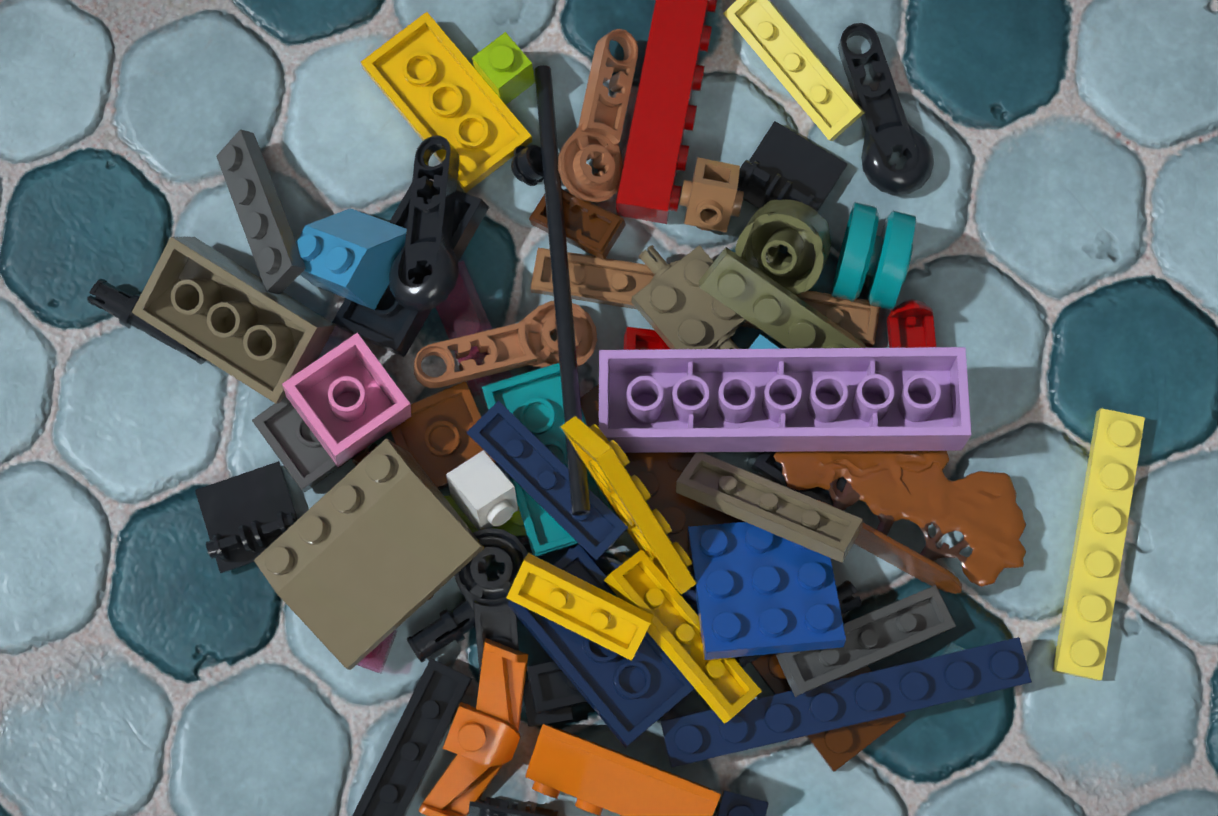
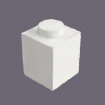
[446,450,518,531]

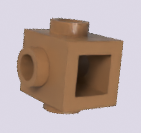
[679,157,744,233]

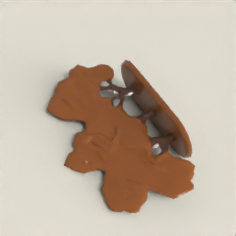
[774,451,1026,594]

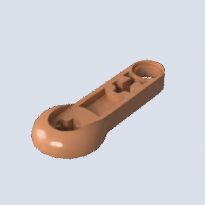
[558,29,638,203]
[413,301,597,388]

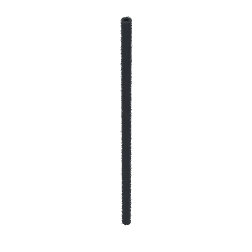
[534,65,591,516]

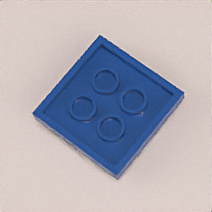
[687,522,846,660]

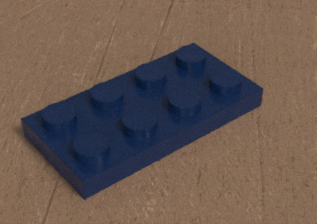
[507,545,695,748]

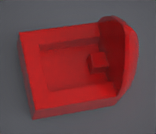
[887,299,936,348]

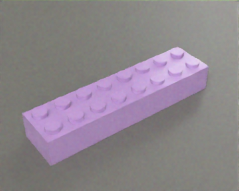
[599,347,971,453]

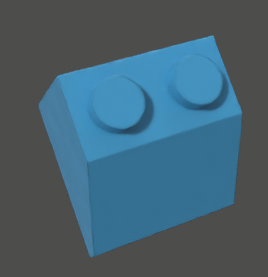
[296,208,407,310]

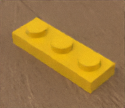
[506,553,654,661]

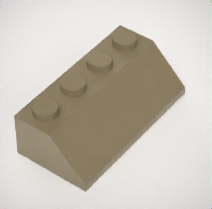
[132,237,336,404]

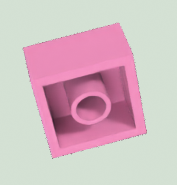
[282,333,411,467]

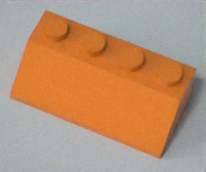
[525,724,721,816]

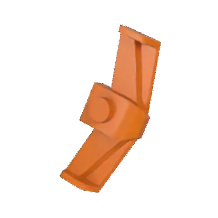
[418,638,528,816]

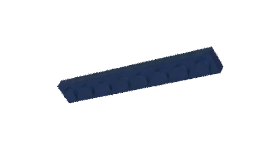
[660,637,1032,768]

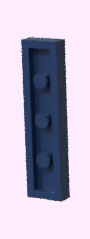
[466,400,628,561]

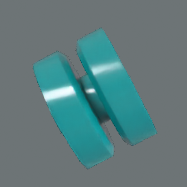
[831,202,916,310]

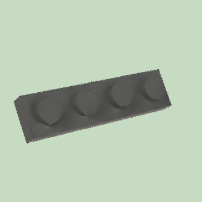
[216,129,306,294]
[775,585,956,697]

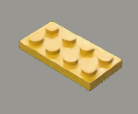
[360,12,533,193]
[560,416,696,594]

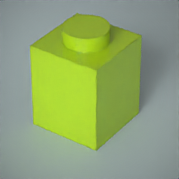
[472,32,535,105]

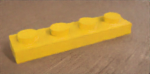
[604,549,762,724]

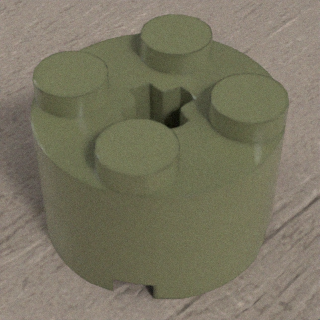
[735,200,831,295]

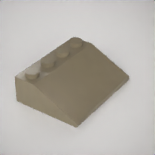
[254,438,484,670]

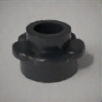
[511,144,543,186]

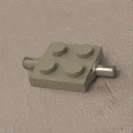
[631,245,747,349]

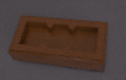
[529,189,626,260]

